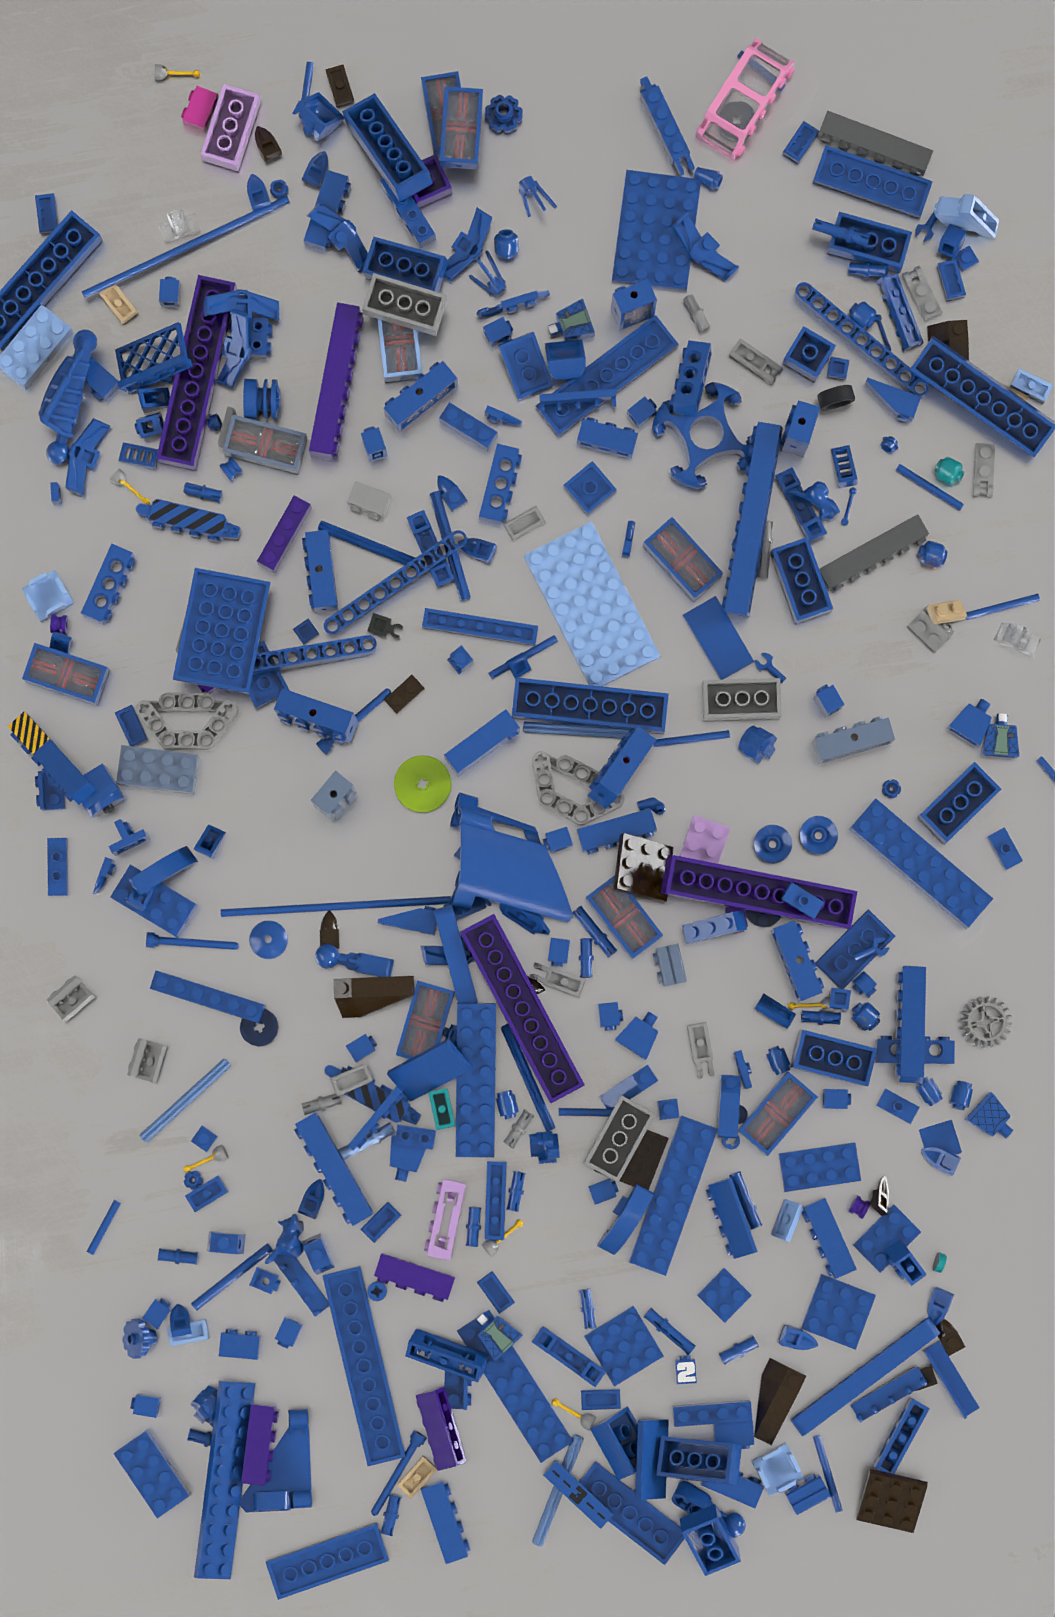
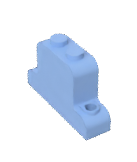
[934,194,999,238]

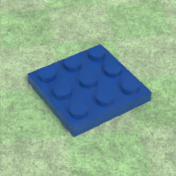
[801,1274,876,1350]
[584,1306,664,1387]

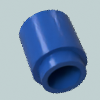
[766,1045,790,1075]
[916,1077,943,1106]
[950,1081,973,1110]
[496,1090,519,1119]

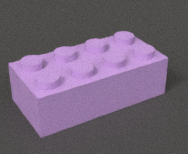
[200,84,261,171]
[680,815,730,864]

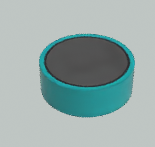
[933,1252,947,1273]

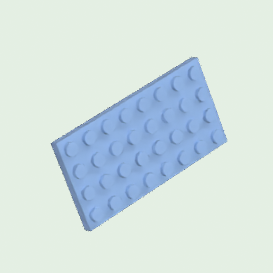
[524,521,661,686]

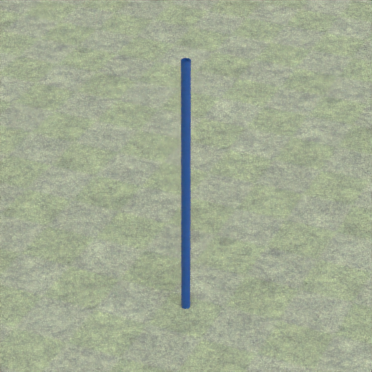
[81,195,290,298]
[221,896,451,917]

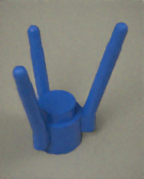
[518,176,557,217]
[469,250,507,297]

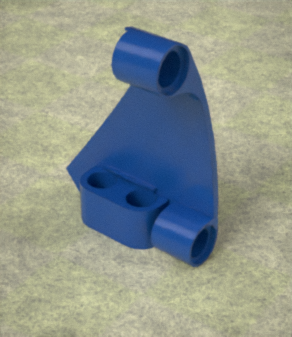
[239,1409,312,1513]

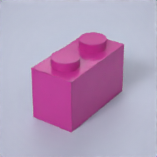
[181,85,219,133]

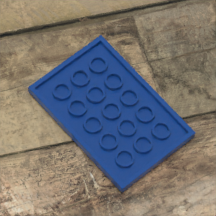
[612,170,701,292]
[173,568,271,694]

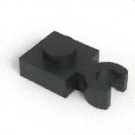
[367,613,403,639]

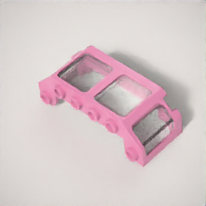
[695,38,795,160]

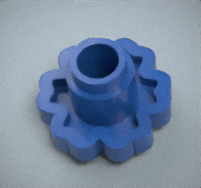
[485,95,523,133]
[122,1318,157,1359]

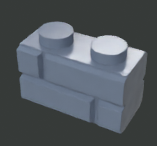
[653,944,687,987]

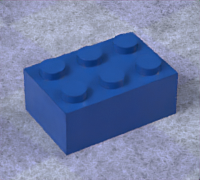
[680,1504,741,1576]

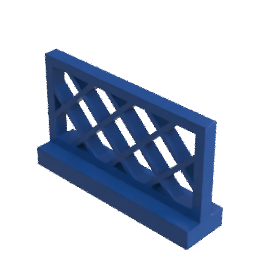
[115,322,193,394]

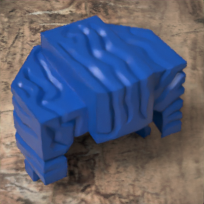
[738,725,777,764]
[529,1131,560,1164]
[190,1386,218,1427]

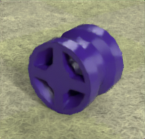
[50,614,68,634]
[848,1195,871,1219]

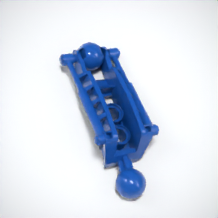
[38,329,97,465]

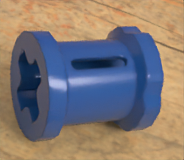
[722,1136,740,1150]

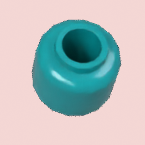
[935,457,964,485]

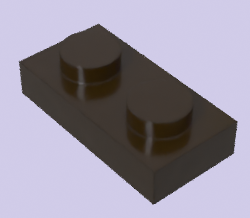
[325,64,354,107]
[384,675,425,714]

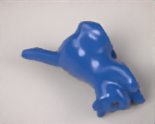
[788,481,840,520]
[265,1214,304,1264]

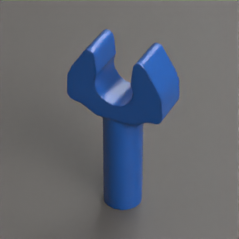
[915,212,938,243]
[622,521,635,557]
[754,653,786,684]
[853,937,889,961]

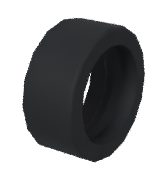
[817,385,855,410]

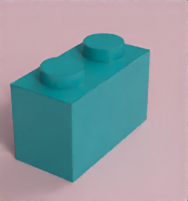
[428,1088,456,1130]

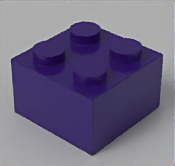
[412,154,452,208]

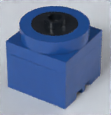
[82,763,124,818]

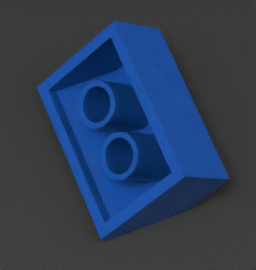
[590,1406,638,1480]

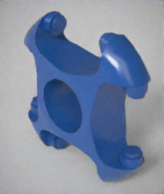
[652,382,755,489]

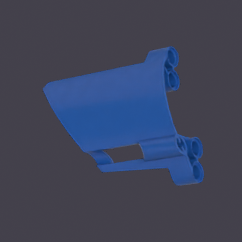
[450,792,573,922]

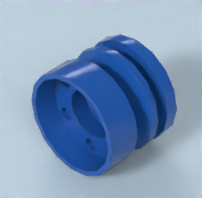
[243,379,281,419]

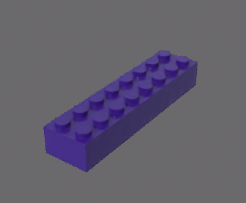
[309,302,364,462]

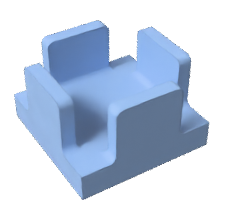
[22,570,74,622]
[751,1443,804,1496]

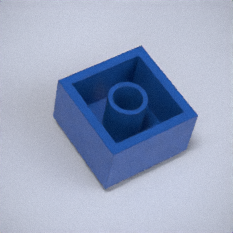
[783,326,836,382]

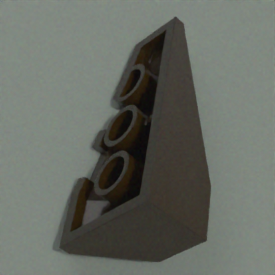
[927,320,969,400]
[333,976,414,1018]
[754,1358,806,1445]

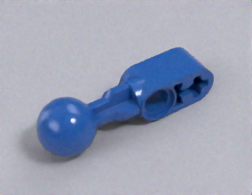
[315,944,394,977]
[672,1481,746,1538]

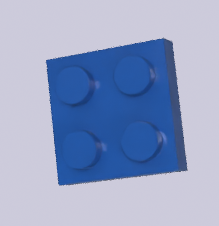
[563,461,617,515]
[697,1268,752,1323]

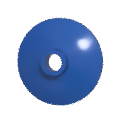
[800,816,838,854]
[754,825,792,863]
[249,921,288,959]

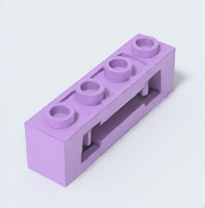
[424,1179,466,1261]

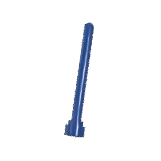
[316,688,391,755]
[146,932,239,950]
[371,1430,427,1516]

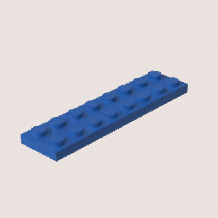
[535,315,679,437]
[456,1003,496,1157]
[457,1310,573,1463]

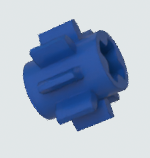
[442,1024,457,1047]

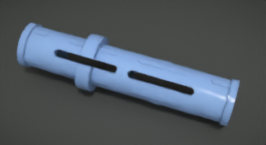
[338,1122,395,1160]

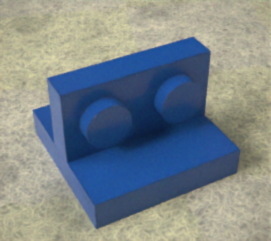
[108,819,150,856]

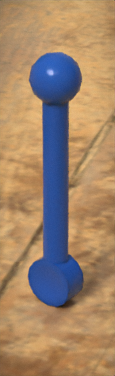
[876,314,891,351]
[841,487,857,526]

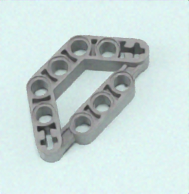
[136,693,239,750]
[532,751,625,825]

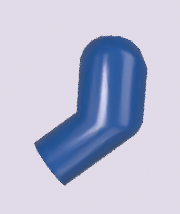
[637,797,665,815]

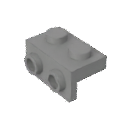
[908,606,954,652]
[46,976,95,1023]
[127,1038,167,1083]

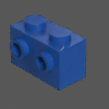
[248,317,273,359]
[885,1239,927,1286]

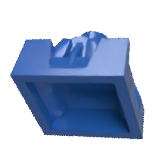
[292,92,344,141]
[545,339,586,380]

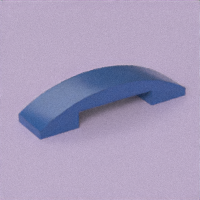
[775,467,827,542]
[406,510,455,587]
[129,846,198,896]
[597,1185,654,1255]
[532,1326,606,1387]

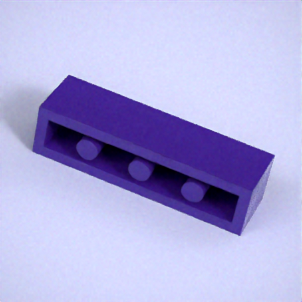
[257,495,312,574]
[374,1253,455,1302]
[416,1386,466,1471]
[241,1404,279,1486]

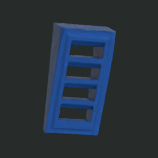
[118,442,158,470]
[831,445,858,488]

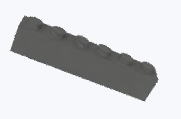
[818,110,934,176]
[819,514,929,592]

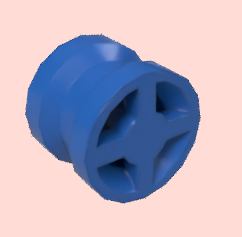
[219,457,243,481]
[367,1281,387,1301]

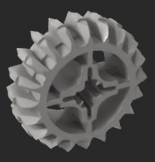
[960,996,1012,1048]

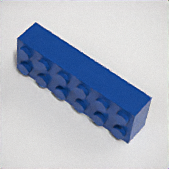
[342,93,433,202]
[294,1113,374,1226]

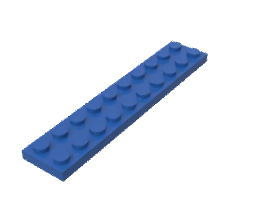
[322,1266,406,1466]
[194,1380,255,1579]

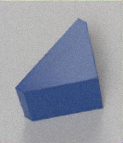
[137,387,170,414]
[194,824,226,859]

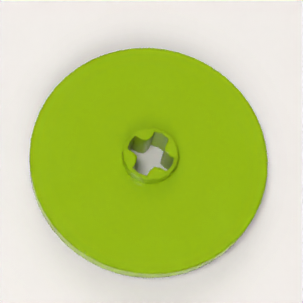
[394,755,451,813]

